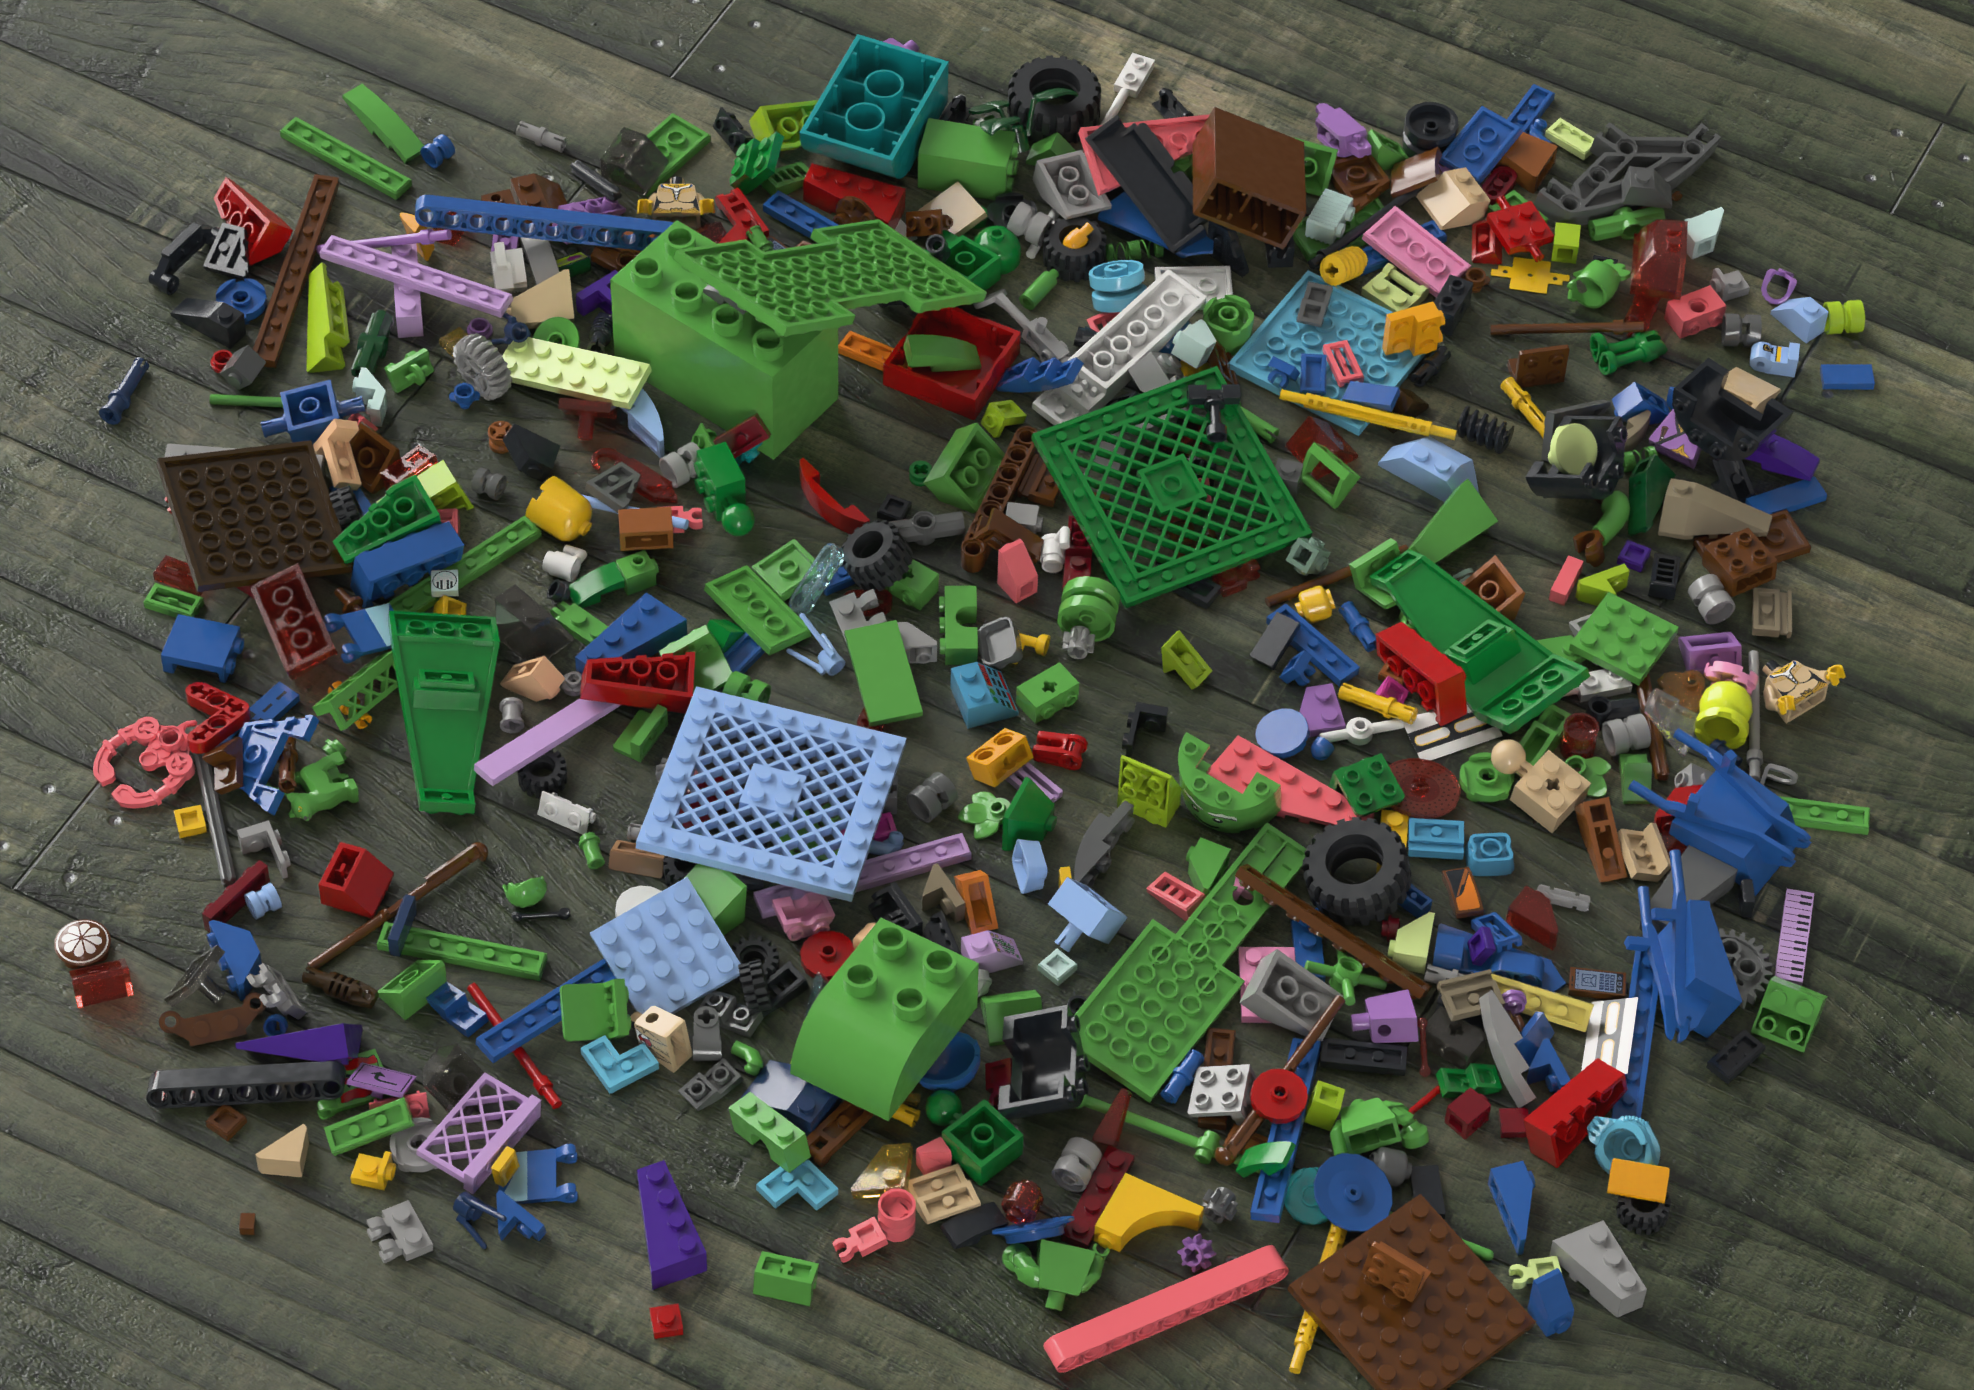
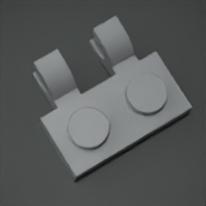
[829,589,887,644]
[246,963,307,1020]
[367,1200,433,1264]

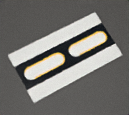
[1403,705,1502,763]
[1581,997,1638,1074]

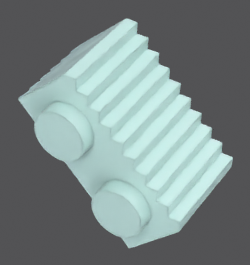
[1305,188,1355,245]

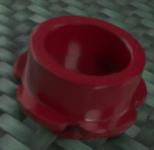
[1382,915,1400,942]

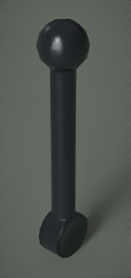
[512,907,570,922]

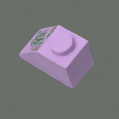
[961,930,1023,973]

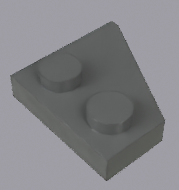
[585,461,641,513]

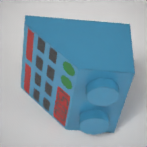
[950,662,1019,729]

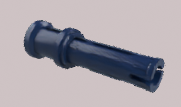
[99,357,150,425]

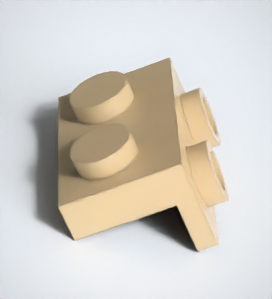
[1617,823,1671,882]

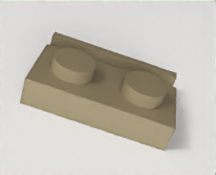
[1752,588,1792,638]
[1437,969,1505,1022]

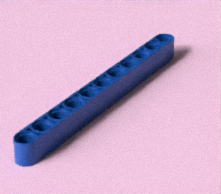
[415,195,674,251]

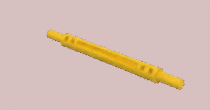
[1279,389,1457,440]
[1289,1224,1348,1374]

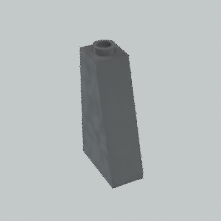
[1639,845,1738,934]

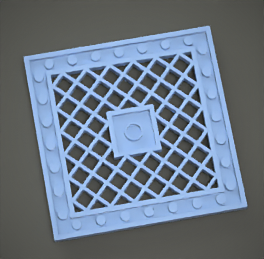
[636,686,906,902]

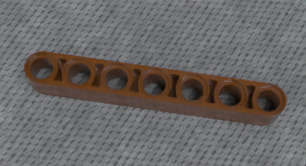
[961,426,1038,573]

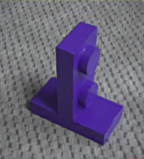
[576,270,618,316]

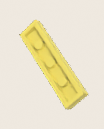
[1491,973,1594,1032]

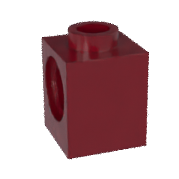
[1444,1087,1491,1140]

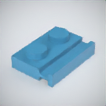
[1408,818,1464,860]

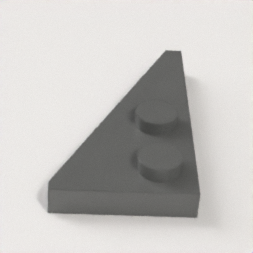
[1541,399,1611,462]

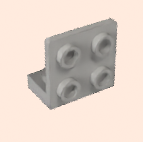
[1188,1064,1257,1126]

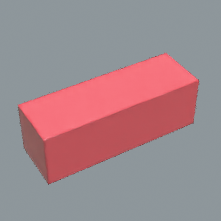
[1549,555,1584,606]

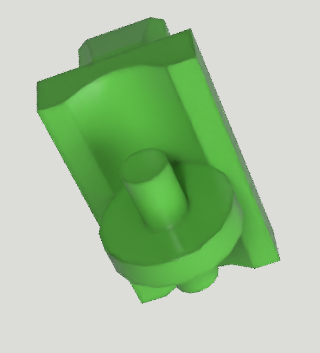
[385,348,435,393]

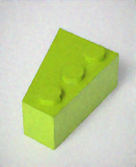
[376,460,474,510]

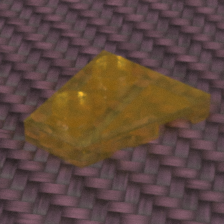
[851,1143,914,1199]

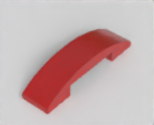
[799,458,870,535]

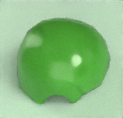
[502,876,547,908]

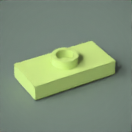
[1545,118,1594,160]

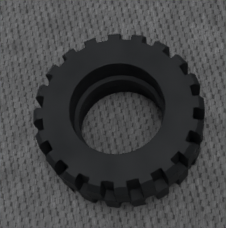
[1007,55,1101,144]
[1302,817,1412,926]

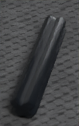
[570,160,622,201]

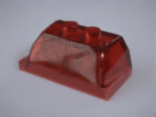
[1630,219,1688,300]
[249,564,338,680]

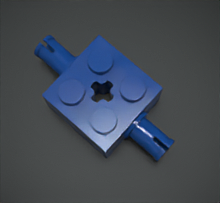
[261,380,366,445]

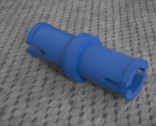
[1338,601,1377,652]
[1160,1049,1205,1104]

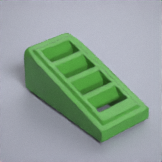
[762,161,809,196]

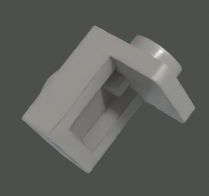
[1674,763,1713,788]

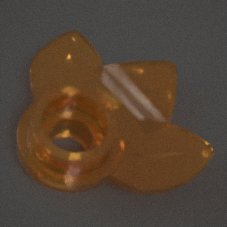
[1657,670,1705,717]

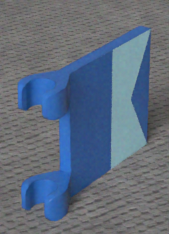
[323,603,394,663]
[498,1144,578,1204]

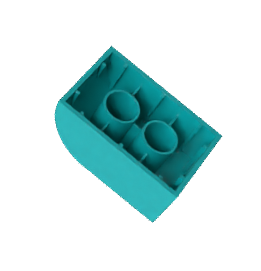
[800,34,949,179]

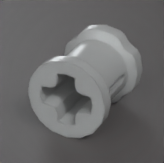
[499,697,524,734]

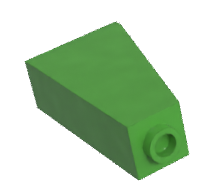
[1408,479,1498,564]

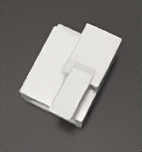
[490,242,527,293]

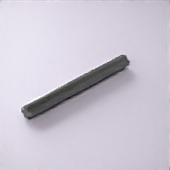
[194,752,236,887]

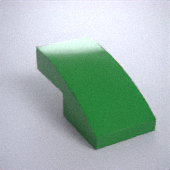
[569,562,625,608]
[1436,1063,1502,1098]
[1236,1141,1296,1178]

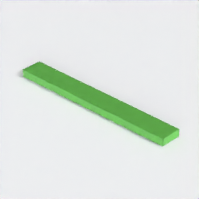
[388,516,542,613]

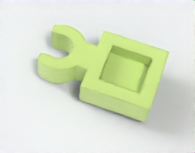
[1509,1256,1562,1289]

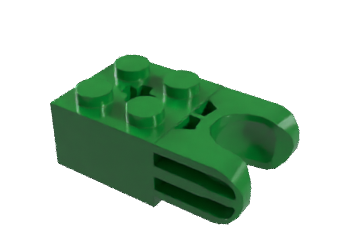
[924,230,1001,291]

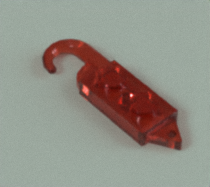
[590,448,678,504]

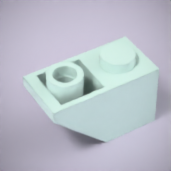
[1676,207,1724,259]
[1171,319,1216,369]

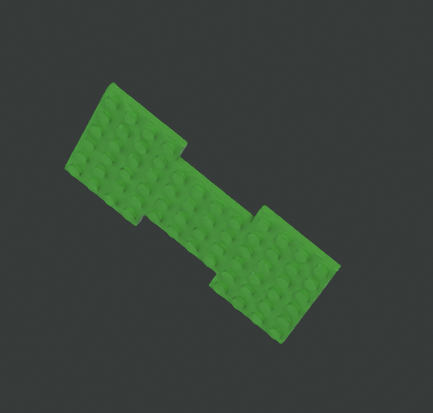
[673,219,987,337]

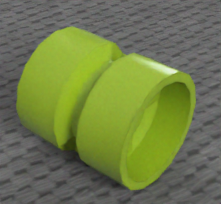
[1823,300,1865,335]

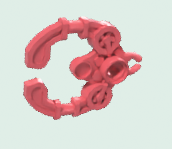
[93,717,199,809]

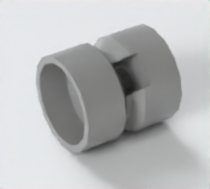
[1007,202,1053,247]
[659,442,700,488]
[1688,574,1735,624]
[1602,713,1651,756]
[1051,1137,1102,1193]

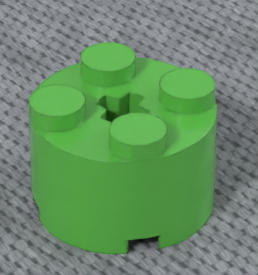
[1203,295,1254,356]

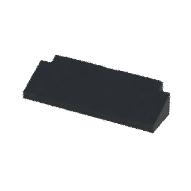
[1085,115,1209,255]

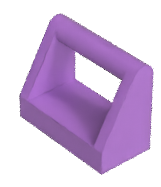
[1678,632,1742,676]

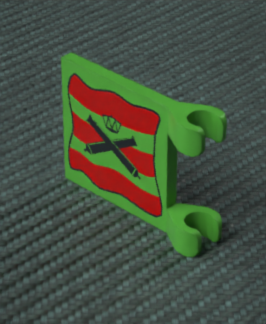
[317,1049,393,1120]

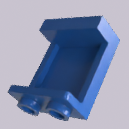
[161,614,244,683]

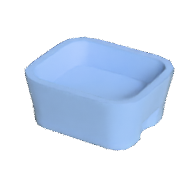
[1012,839,1047,894]

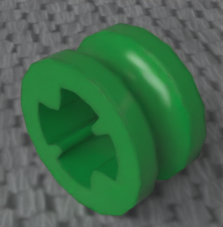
[909,460,932,487]

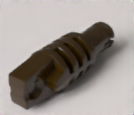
[302,966,379,1009]

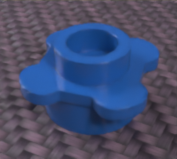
[449,383,480,409]

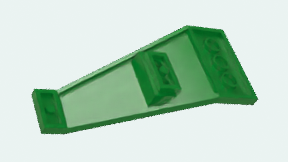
[388,611,500,815]

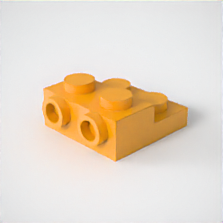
[1382,302,1445,356]

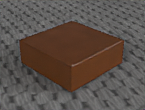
[205,1105,247,1142]

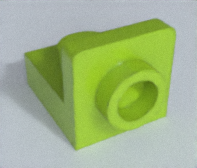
[981,400,1027,438]

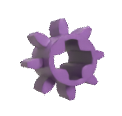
[1177,1234,1216,1272]

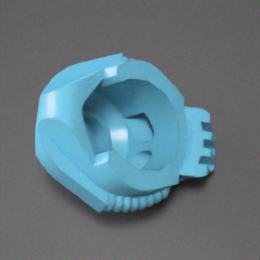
[1587,1115,1660,1174]

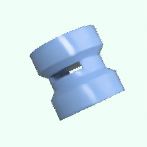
[244,883,282,920]

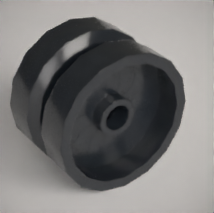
[1402,102,1459,164]

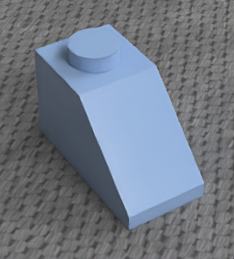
[1770,297,1828,343]

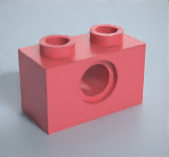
[1664,285,1726,339]

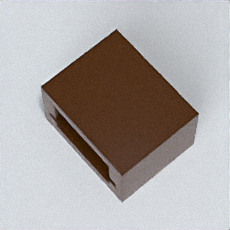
[239,1213,256,1235]

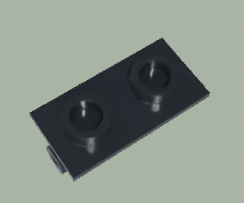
[1152,88,1194,119]
[939,95,971,124]
[713,107,754,154]

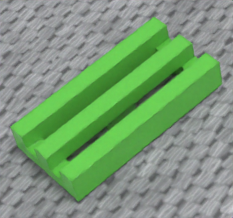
[144,583,204,618]

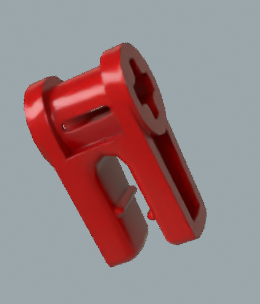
[1032,731,1088,770]

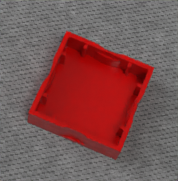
[883,307,1021,421]

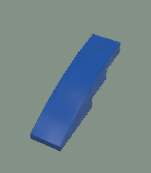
[995,357,1084,393]

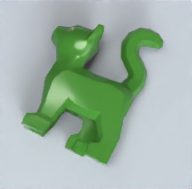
[266,751,359,821]

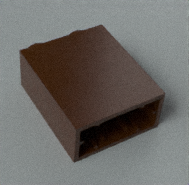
[1193,107,1306,250]

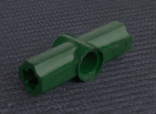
[351,310,394,377]

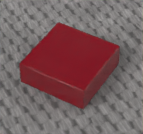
[1498,1108,1528,1138]

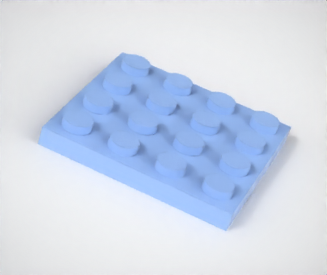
[590,877,740,1014]

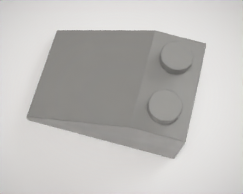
[1032,150,1112,220]
[1239,949,1344,1041]

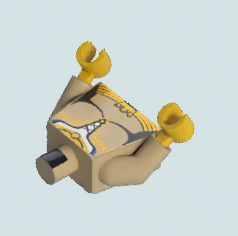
[637,176,715,230]
[1762,660,1846,724]

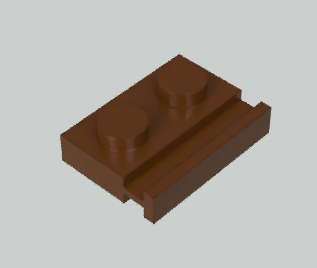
[1207,341,1239,384]
[1017,453,1060,508]

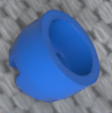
[1311,736,1335,761]
[263,1014,288,1037]

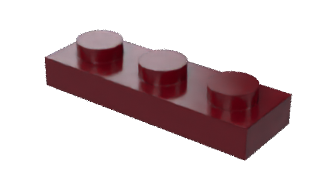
[202,860,270,933]

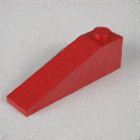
[214,177,293,266]

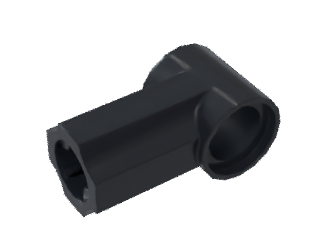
[1583,696,1640,731]

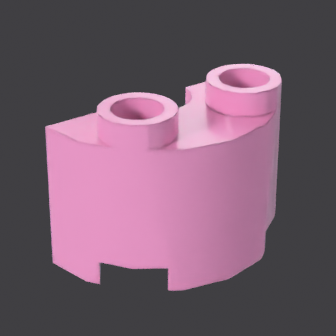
[772,892,835,941]

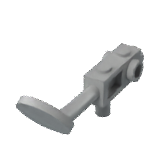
[973,289,1070,363]

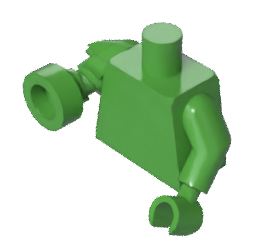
[1330,1098,1429,1156]
[1002,1239,1110,1311]

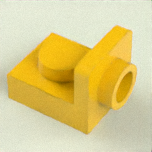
[350,1151,396,1191]

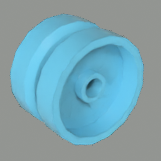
[1089,260,1147,313]

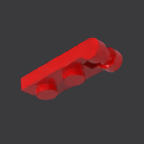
[715,188,769,243]

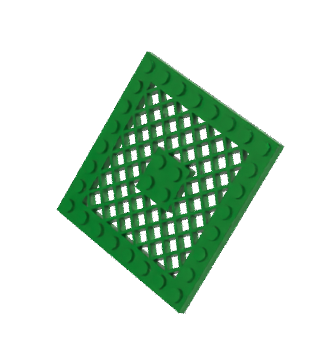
[1031,366,1313,609]

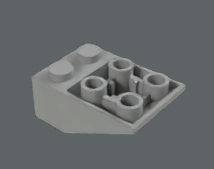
[1127,352,1207,417]

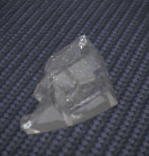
[1644,688,1698,757]

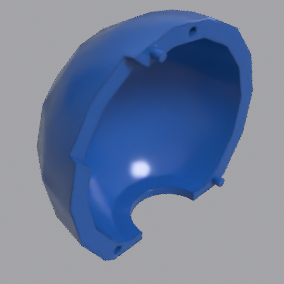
[919,1032,981,1092]

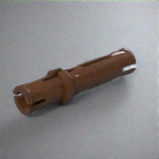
[278,737,298,793]

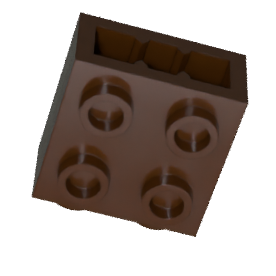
[1702,528,1778,597]

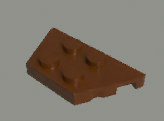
[1330,154,1390,213]

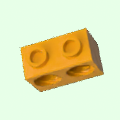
[966,728,1034,787]

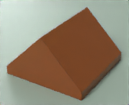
[1461,555,1526,620]

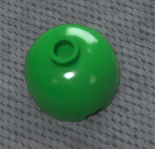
[974,225,1021,275]

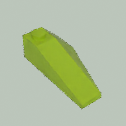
[749,100,818,151]

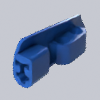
[1098,192,1214,258]
[1432,923,1566,993]

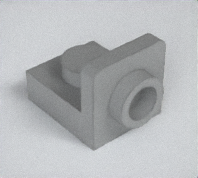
[1710,268,1750,302]

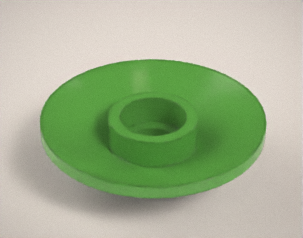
[533,317,580,348]

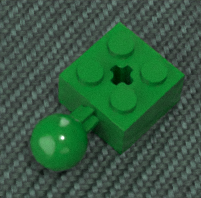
[694,442,755,537]
[925,1090,1024,1186]

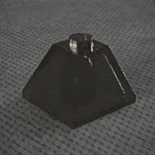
[423,1044,490,1125]

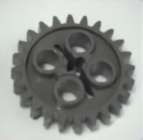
[1719,928,1773,1009]

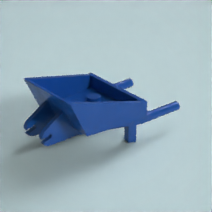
[1628,728,1812,896]
[1624,850,1742,1043]

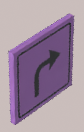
[347,1062,417,1099]

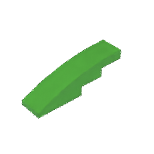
[342,84,424,163]

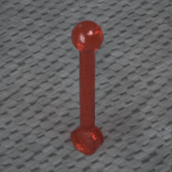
[1417,1017,1431,1077]

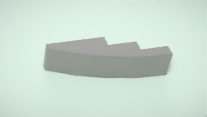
[1479,990,1536,1108]

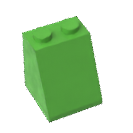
[685,864,747,936]

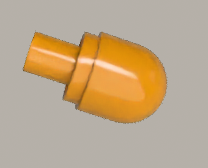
[1063,222,1094,249]

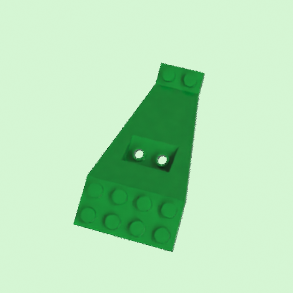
[1369,549,1590,734]

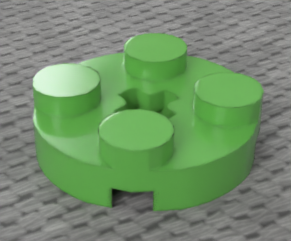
[1459,752,1514,802]

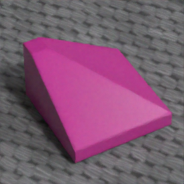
[1375,676,1409,704]

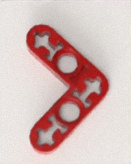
[185,682,251,754]

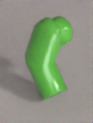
[731,1041,764,1076]

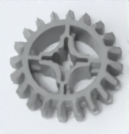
[453,333,512,401]

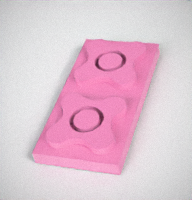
[1362,206,1471,298]

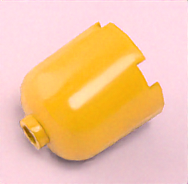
[525,476,593,541]

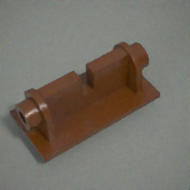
[906,209,953,237]

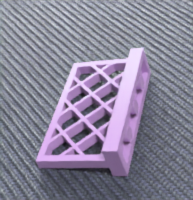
[417,1072,541,1194]

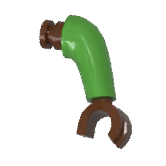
[1573,491,1630,567]

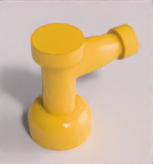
[1012,630,1050,664]

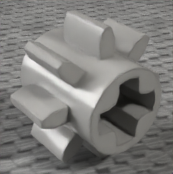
[1062,626,1095,659]

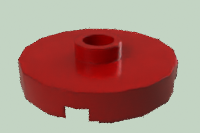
[800,931,855,981]
[1250,1069,1308,1124]

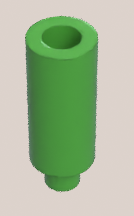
[1019,269,1059,310]

